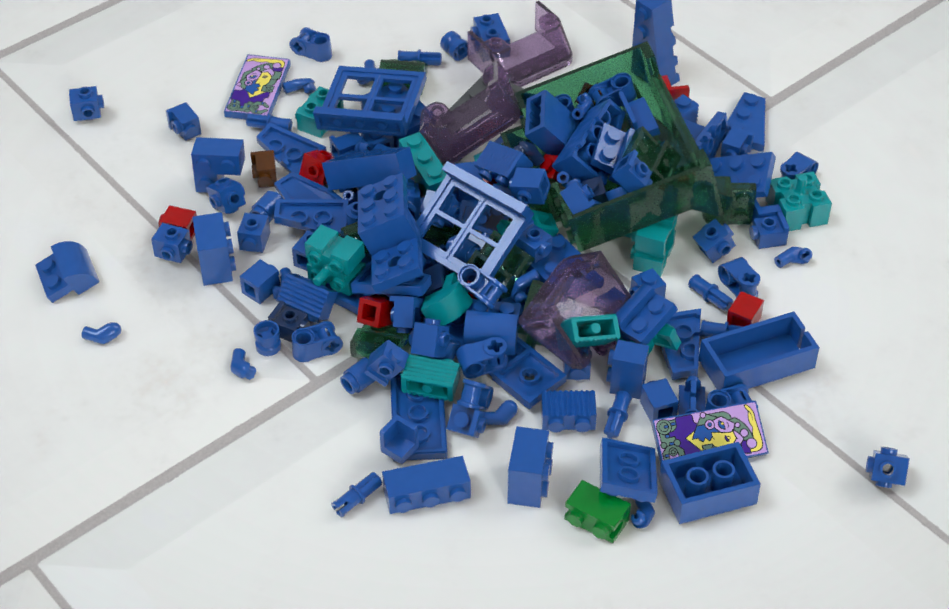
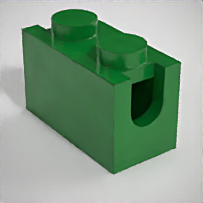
[564,480,631,543]

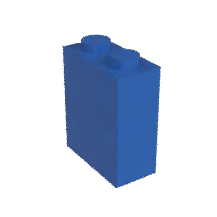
[525,89,581,156]

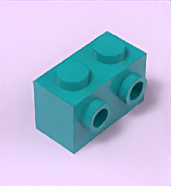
[295,86,344,138]

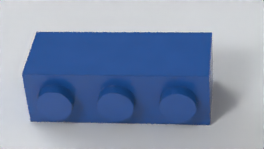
[382,456,471,514]

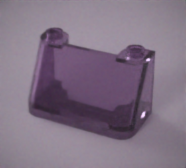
[420,60,520,163]
[518,251,631,369]

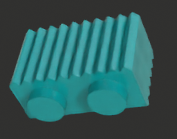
[556,314,621,349]
[401,354,461,402]

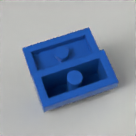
[590,122,644,186]
[35,241,100,303]
[616,284,678,345]
[463,299,521,355]

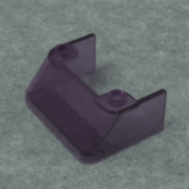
[467,1,573,87]

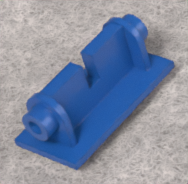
[678,376,705,415]

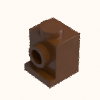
[250,150,277,188]

